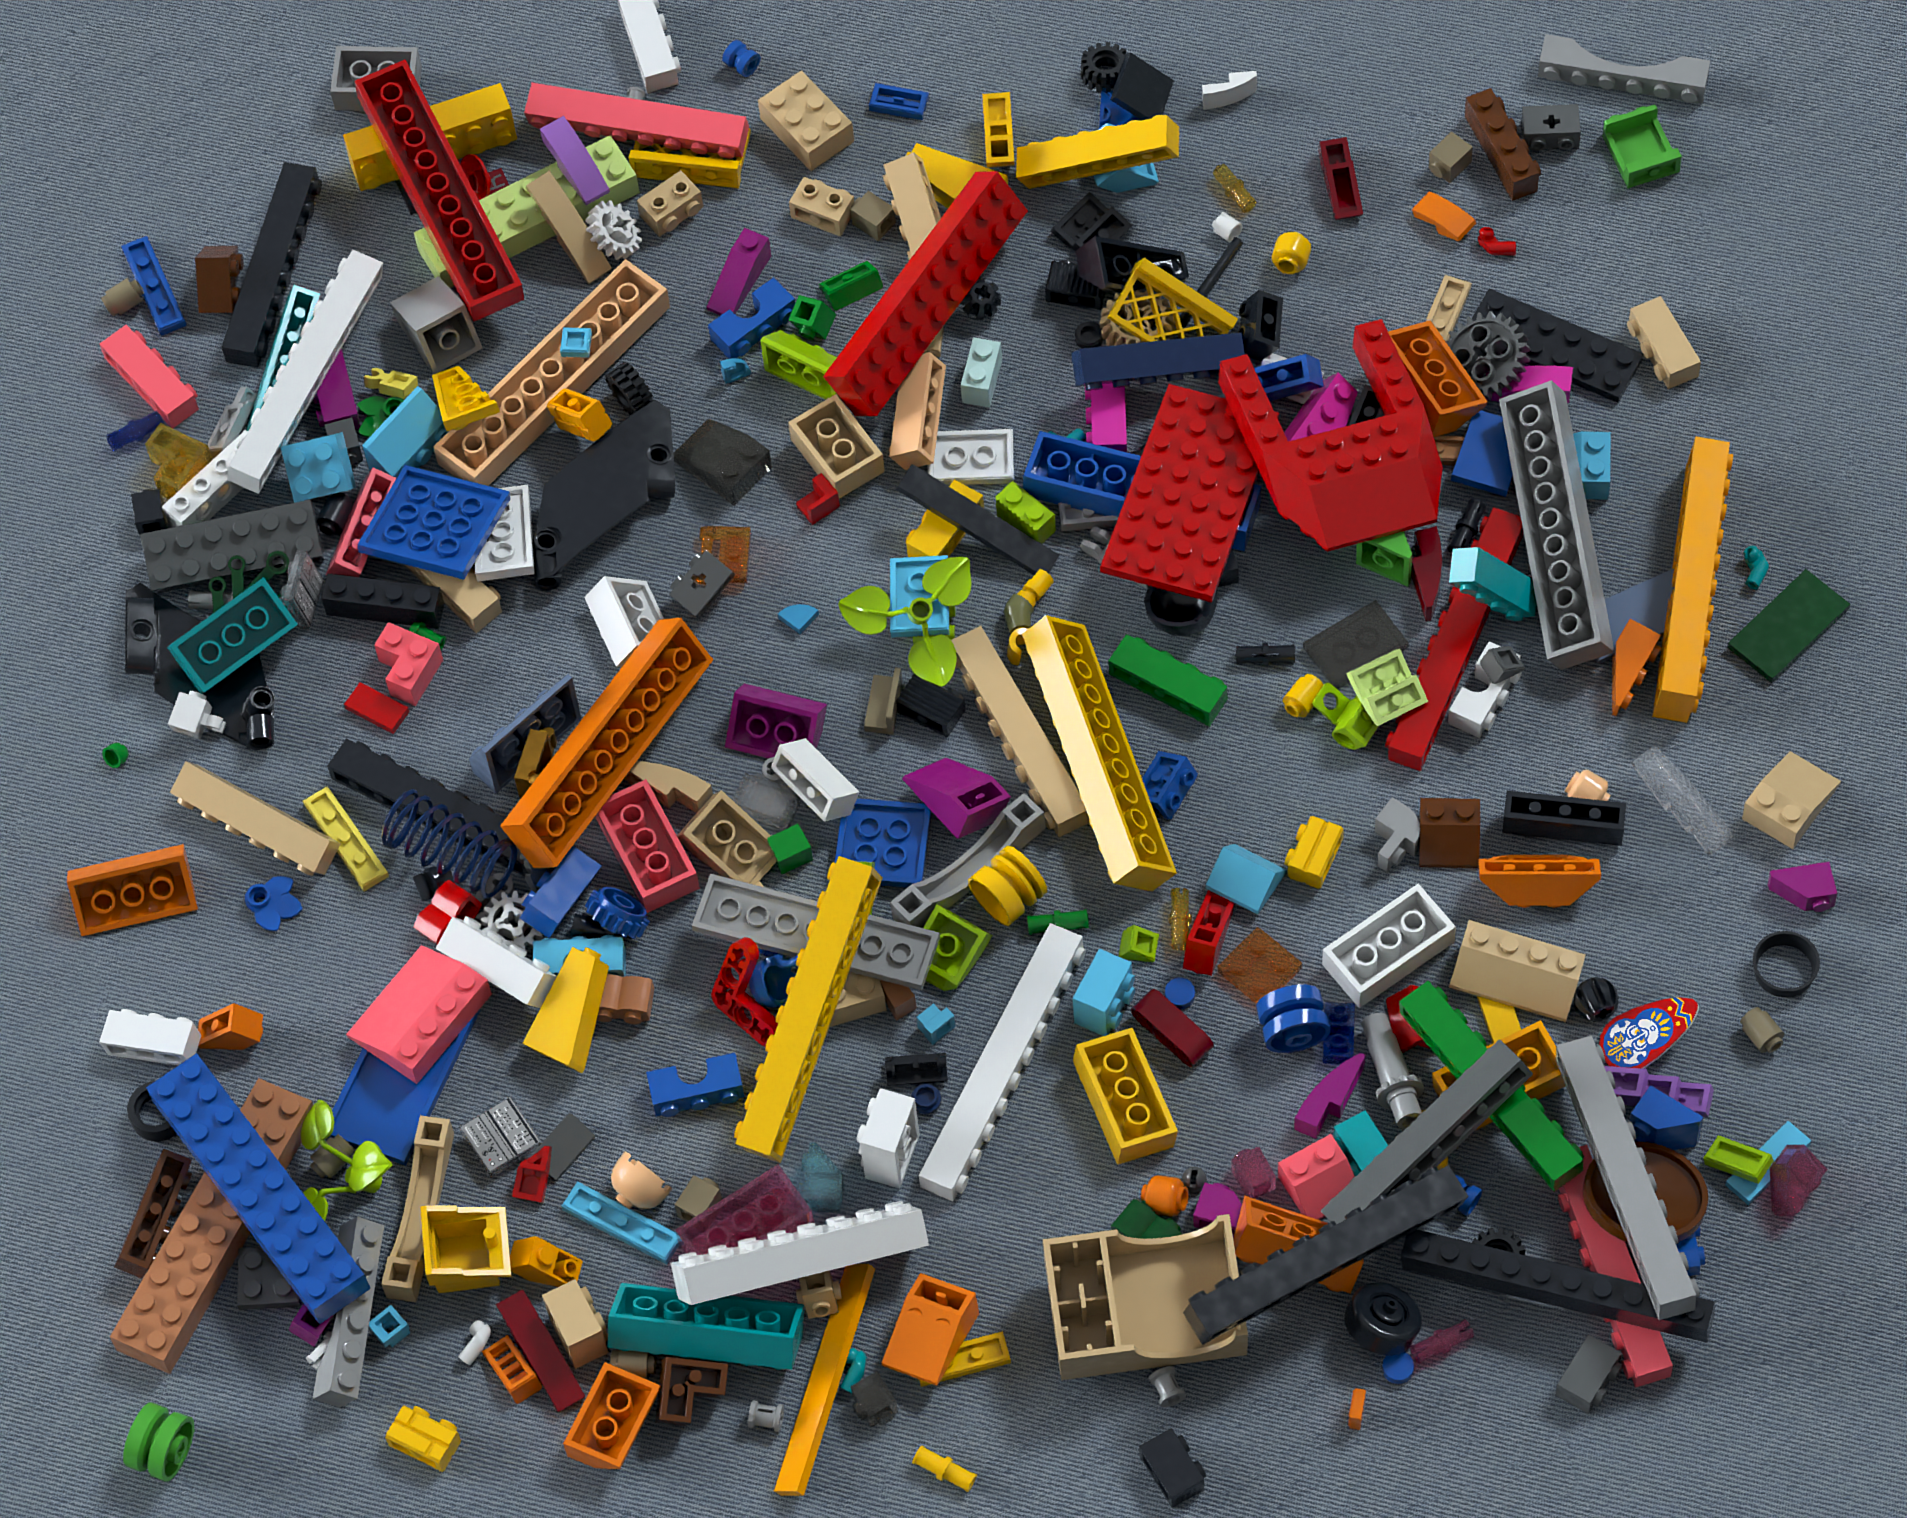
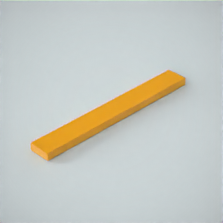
[774,1264,875,1496]

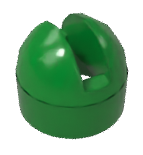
[102,742,129,768]

